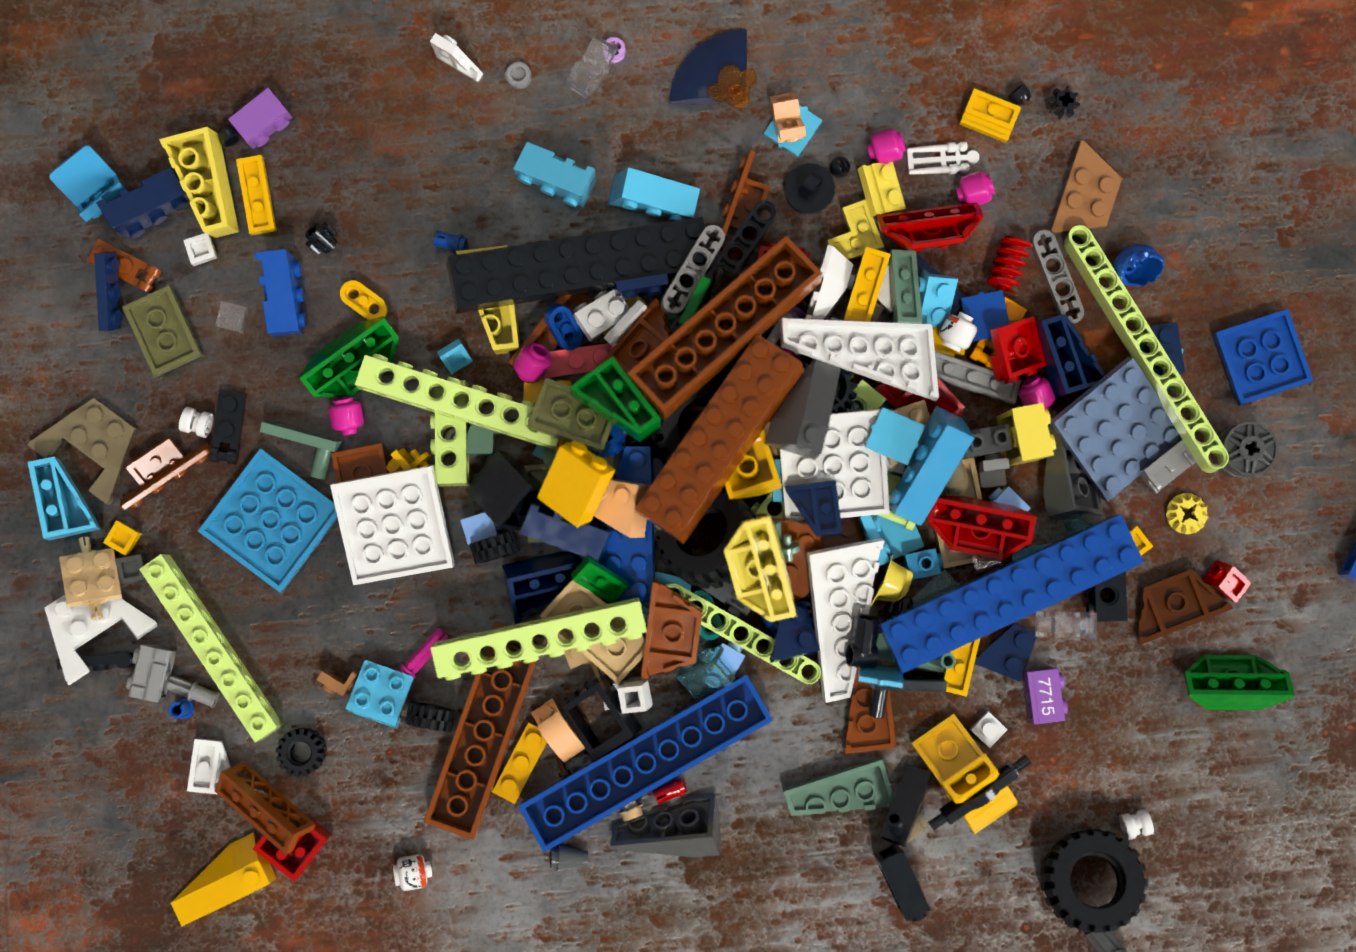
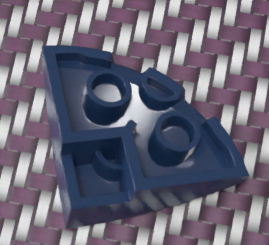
[669,30,747,105]

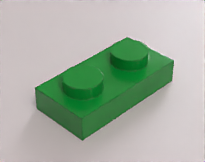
[571,556,629,603]

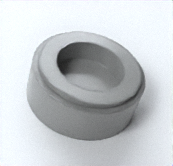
[506,62,532,89]

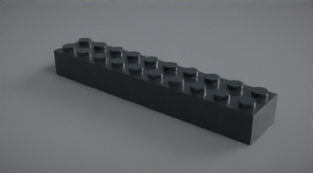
[446,217,713,314]

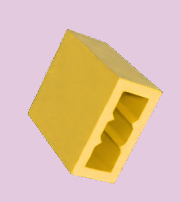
[537,441,615,527]

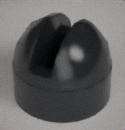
[1008,83,1031,106]
[218,125,241,148]
[829,157,850,178]

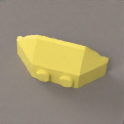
[724,515,796,622]

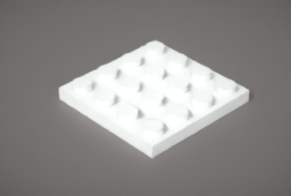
[779,409,890,521]
[330,465,455,585]

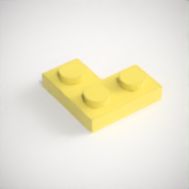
[827,199,884,261]

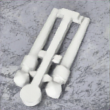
[907,141,980,174]

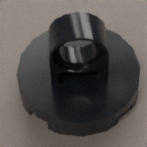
[784,163,835,215]

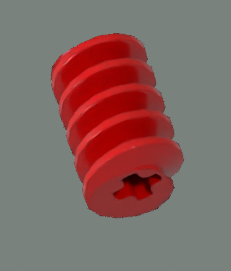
[986,236,1033,293]

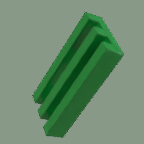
[679,276,711,327]

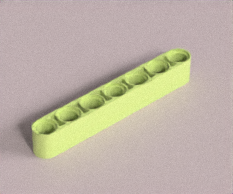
[665,583,821,684]

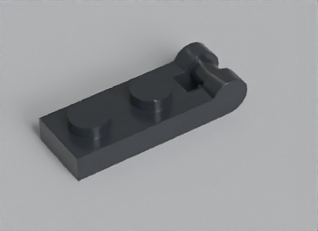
[209,391,247,465]
[57,652,136,671]

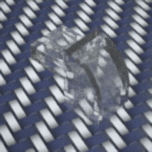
[564,35,618,99]
[1035,611,1097,639]

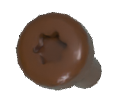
[555,754,571,778]

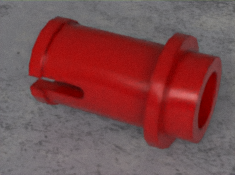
[652,777,687,805]

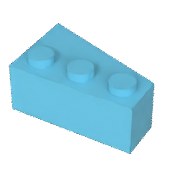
[28,457,102,541]

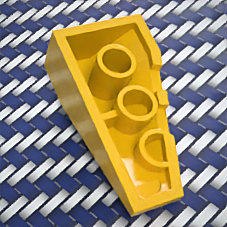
[725,430,783,500]
[171,832,277,926]

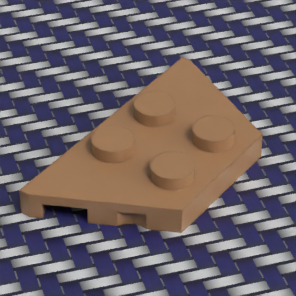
[1050,140,1122,234]

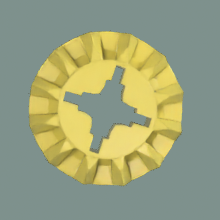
[1166,493,1209,534]

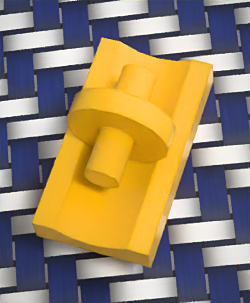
[386,448,431,473]

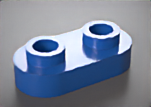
[544,303,583,350]

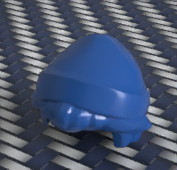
[1112,244,1164,287]

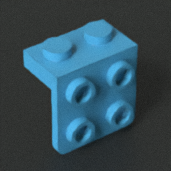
[49,145,126,222]

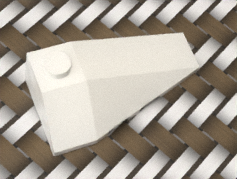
[794,245,855,357]

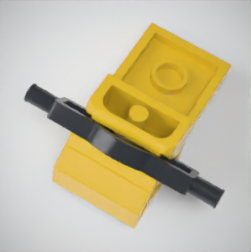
[911,714,1032,834]

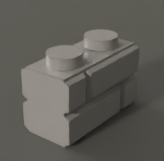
[126,644,177,703]

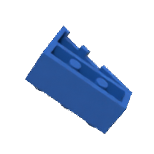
[254,249,307,337]

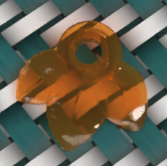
[707,65,757,108]

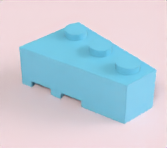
[513,142,597,208]
[607,167,700,222]

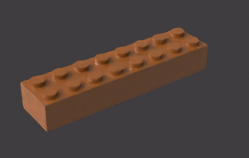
[628,236,822,420]
[635,334,805,544]
[423,621,546,840]

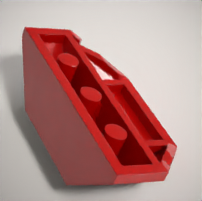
[876,203,983,252]
[927,496,1037,560]

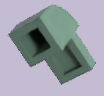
[467,413,515,456]

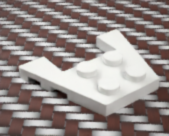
[45,595,158,685]

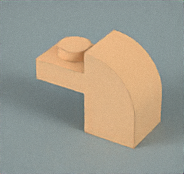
[769,92,806,143]
[531,698,585,763]

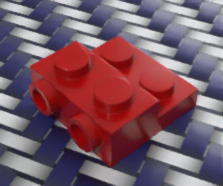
[990,316,1047,384]

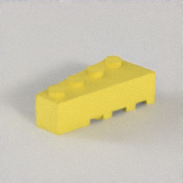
[159,127,239,238]
[456,245,521,355]

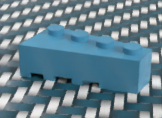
[889,406,975,526]

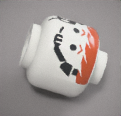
[939,312,977,352]
[393,854,432,891]

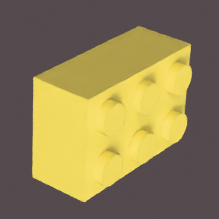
[997,403,1056,466]

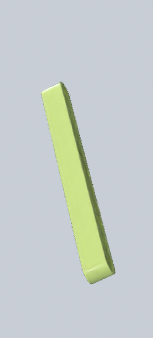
[1064,225,1229,473]

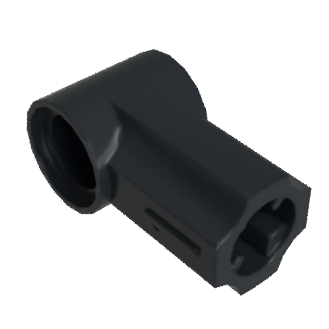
[845,614,879,667]

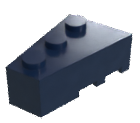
[96,167,190,239]
[1036,314,1108,399]
[520,500,614,561]
[502,551,583,624]

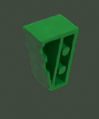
[569,356,661,442]

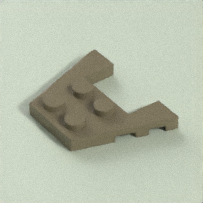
[27,398,137,505]

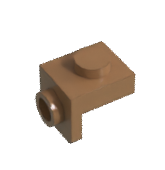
[316,670,360,696]

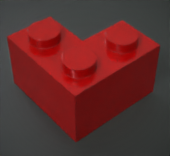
[253,819,333,881]

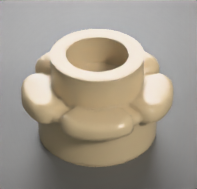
[619,800,643,821]

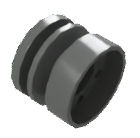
[1210,421,1278,479]

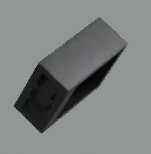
[559,676,642,761]
[873,844,931,922]

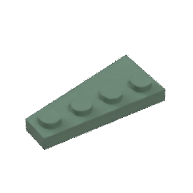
[782,757,894,816]

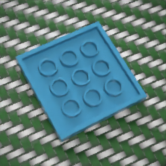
[198,448,338,593]

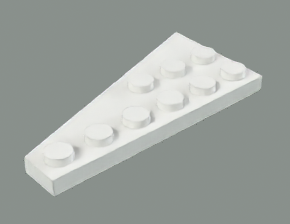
[779,318,939,401]
[806,538,885,703]

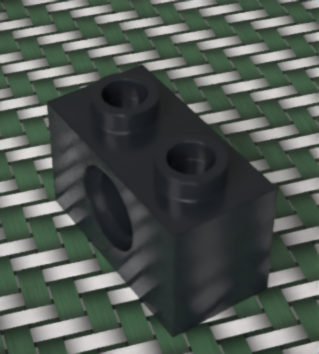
[1086,571,1128,622]

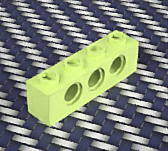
[430,380,470,487]

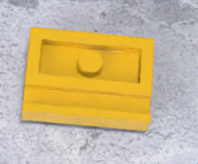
[959,88,1021,143]

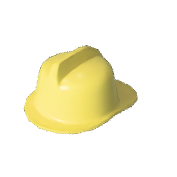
[870,554,913,607]

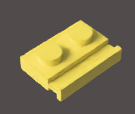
[857,162,906,217]

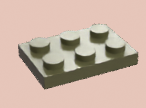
[122,285,203,377]
[527,378,613,454]

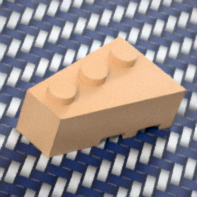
[594,478,651,538]

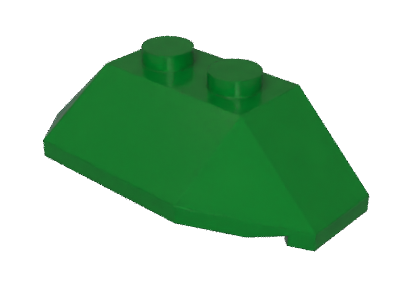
[298,316,399,398]
[1184,655,1295,711]

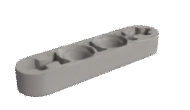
[661,225,725,315]
[1031,230,1084,325]

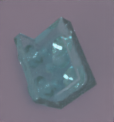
[676,645,735,699]

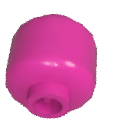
[867,128,906,164]
[956,171,996,205]
[513,343,552,382]
[1018,375,1056,411]
[328,396,364,435]

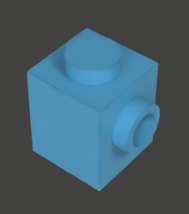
[902,548,943,580]

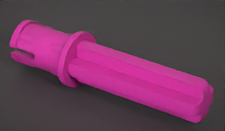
[398,628,449,679]

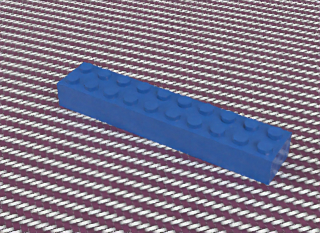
[878,514,1144,673]
[518,673,773,852]

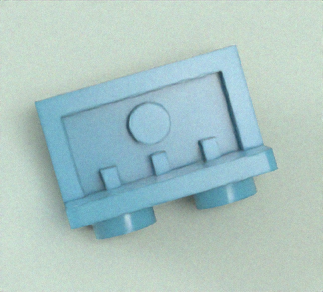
[918,269,958,328]

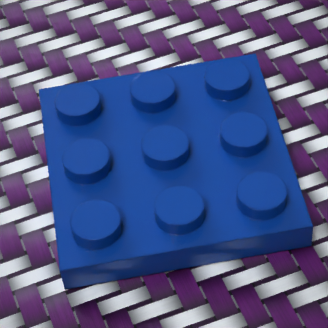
[1213,309,1314,406]

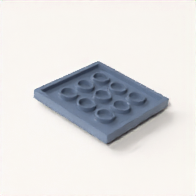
[1050,356,1182,501]

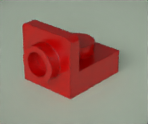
[1203,560,1251,604]

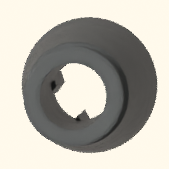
[550,845,588,871]

